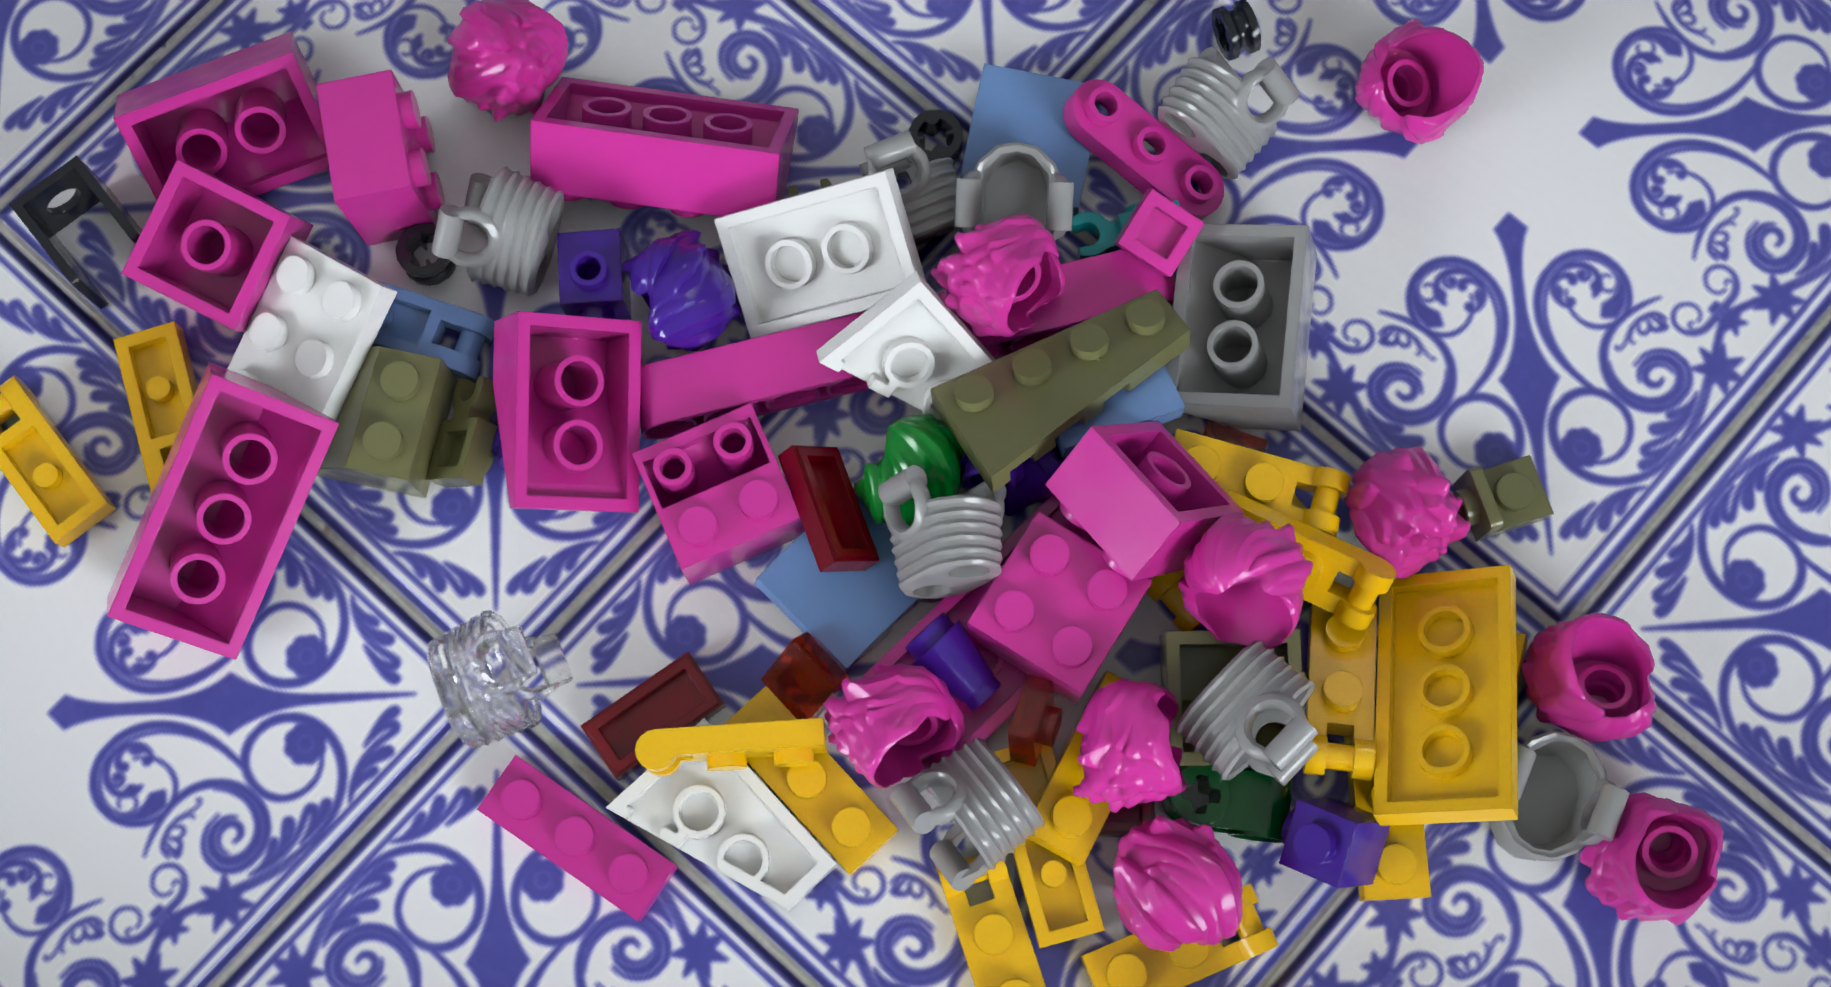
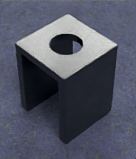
[9,155,142,309]

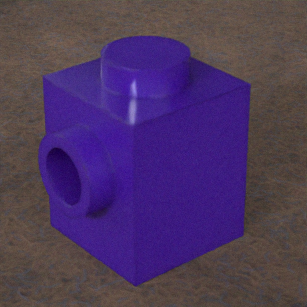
[557,228,632,320]
[1279,798,1390,888]

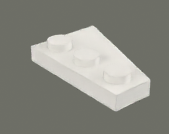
[816,271,996,419]
[605,718,838,911]

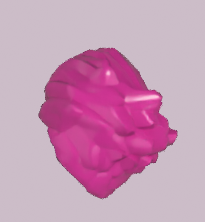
[447,0,568,122]
[1354,18,1484,145]
[930,213,1065,337]
[1344,446,1471,579]
[1178,512,1313,648]
[1521,613,1656,742]
[824,664,964,789]
[1073,679,1187,813]
[1579,792,1724,925]
[1112,815,1243,951]

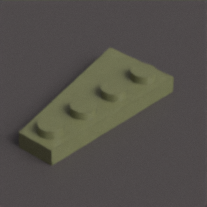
[931,289,1190,493]

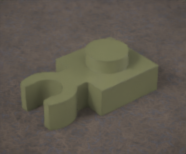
[425,376,498,488]

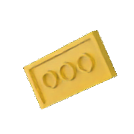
[1373,565,1518,826]

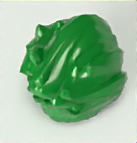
[853,414,964,526]

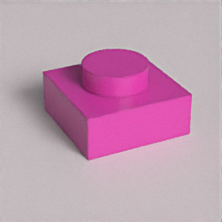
[1114,189,1205,277]

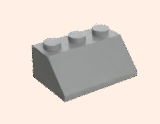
[1166,224,1317,431]

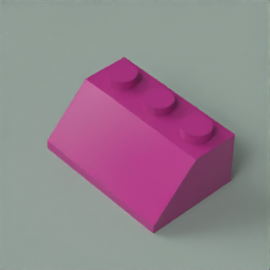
[113,31,329,201]

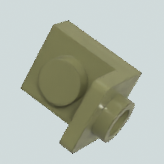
[1453,455,1554,542]

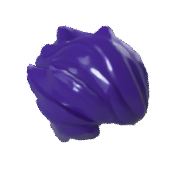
[622,230,741,351]

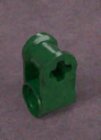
[1161,765,1293,843]

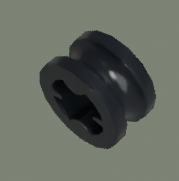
[1212,0,1261,61]
[909,110,963,165]
[395,223,456,286]

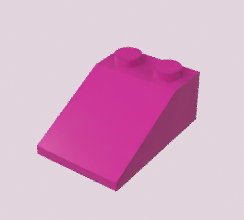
[493,311,642,513]

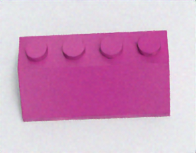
[530,77,799,218]
[107,362,339,660]

